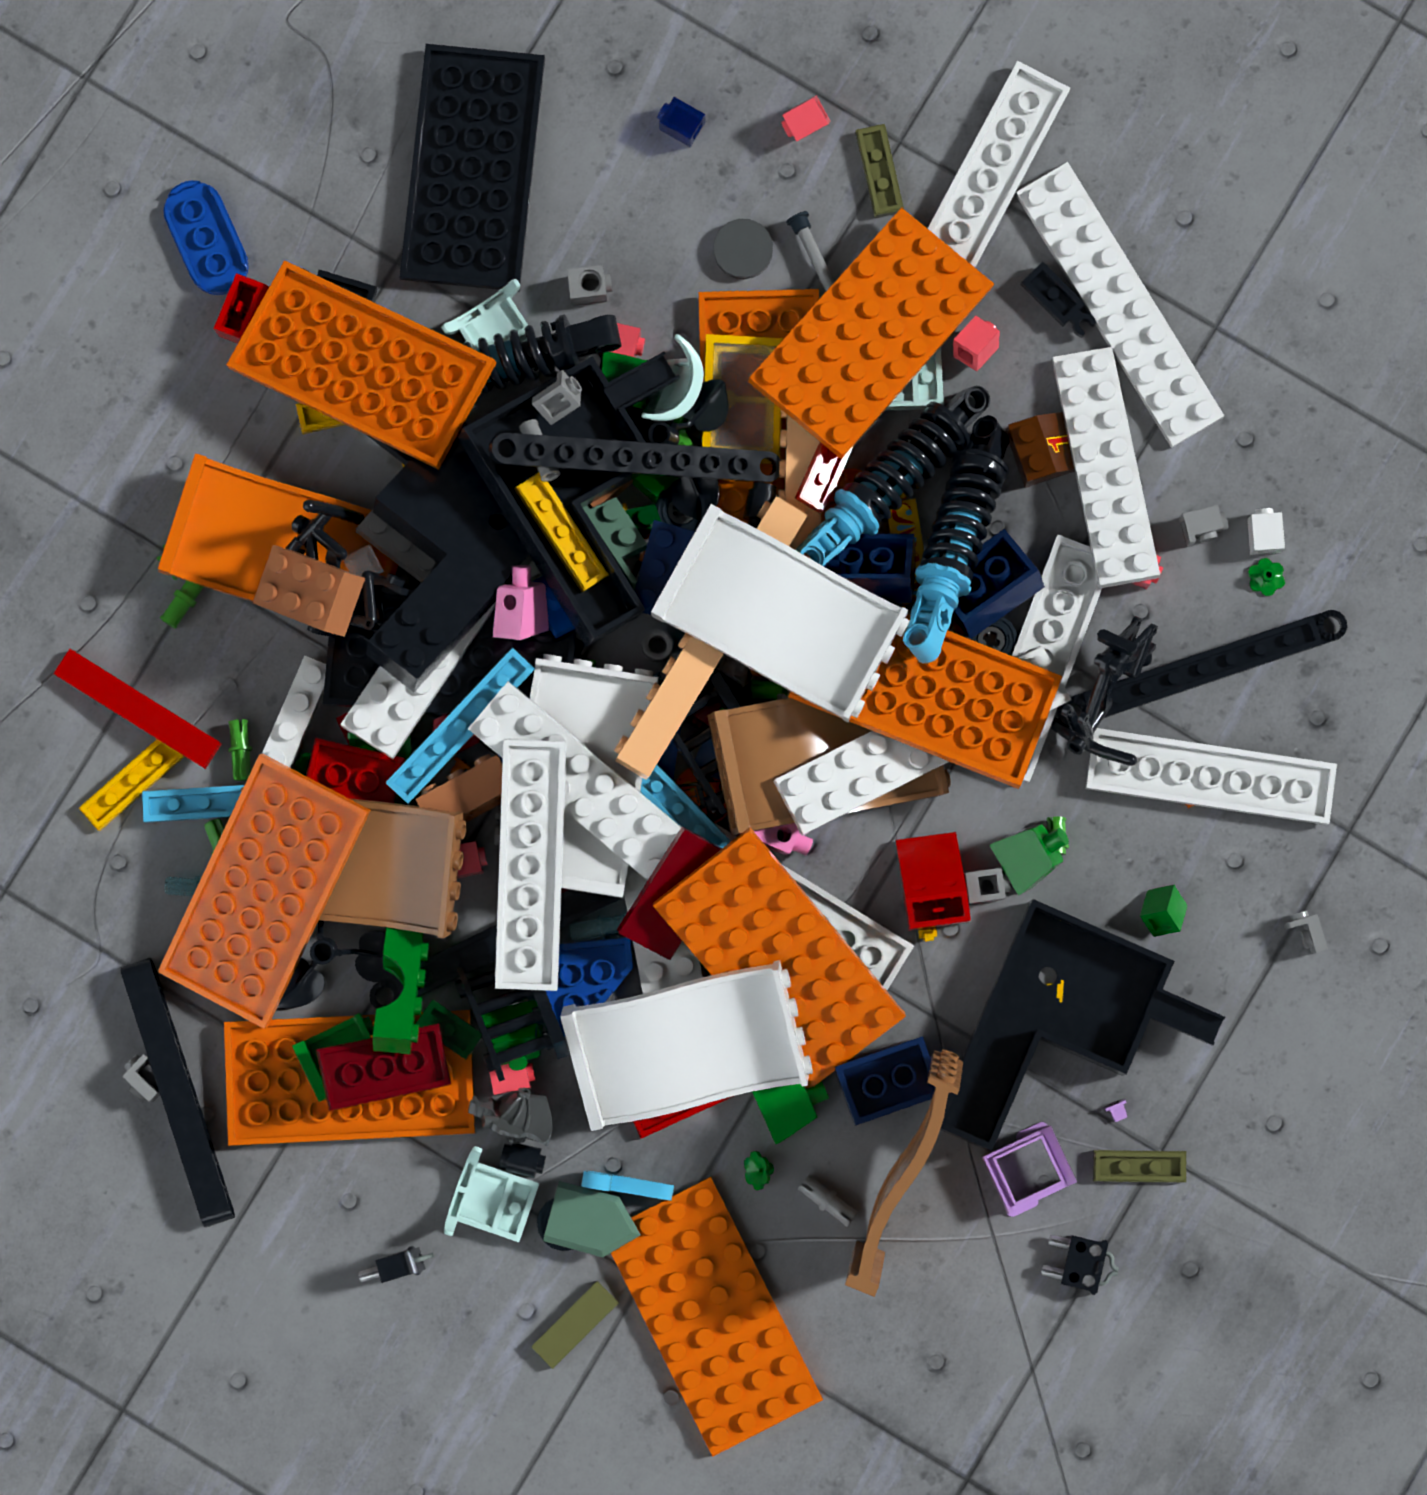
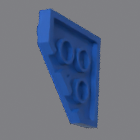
[545,938,633,1037]

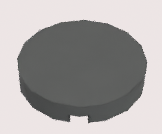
[713,219,773,279]

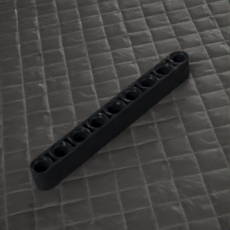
[121,958,235,1228]

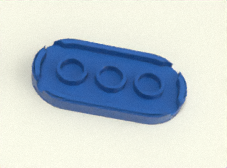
[163,180,249,295]

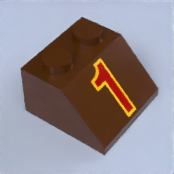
[1005,412,1075,488]

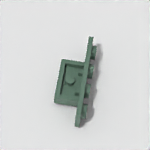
[583,497,647,591]

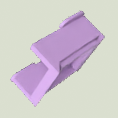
[981,1122,1077,1217]

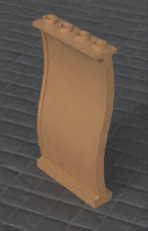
[707,698,951,836]
[241,787,466,939]
[845,1049,963,1297]

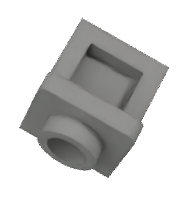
[122,1054,160,1102]

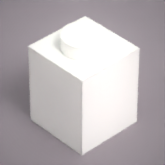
[1247,508,1285,555]

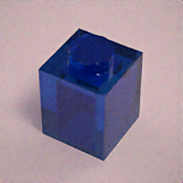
[657,97,706,148]

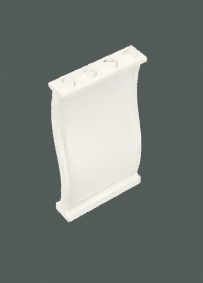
[651,504,910,723]
[530,654,659,898]
[560,960,813,1131]

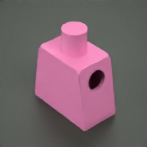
[493,565,549,640]
[738,823,813,856]

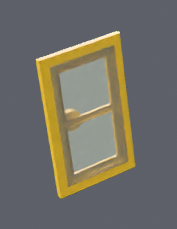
[702,334,783,464]

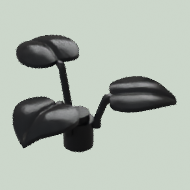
[629,379,729,522]
[278,920,393,1008]

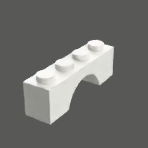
[262,655,326,770]

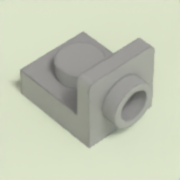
[532,370,582,425]
[1284,911,1328,954]

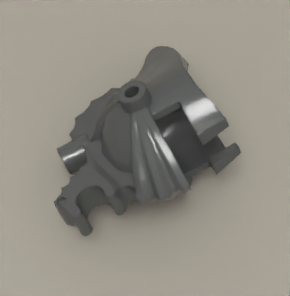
[468,1088,553,1146]

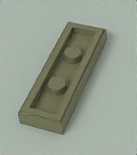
[855,124,904,218]
[1093,1150,1186,1182]
[531,1281,619,1369]

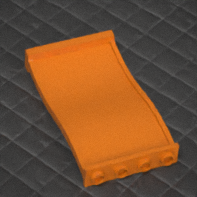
[158,453,398,602]

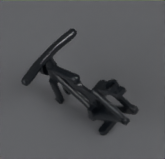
[285,500,409,638]
[1050,616,1158,766]

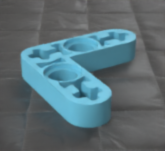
[581,1170,674,1201]

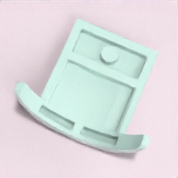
[441,279,528,349]
[641,334,704,421]
[880,347,944,416]
[444,1146,540,1242]

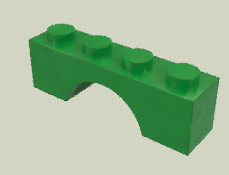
[373,927,429,1054]

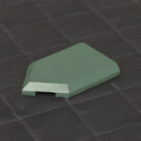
[543,1181,641,1257]

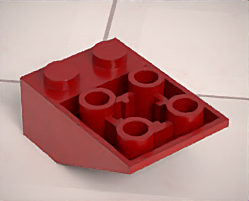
[213,273,270,344]
[895,832,971,931]

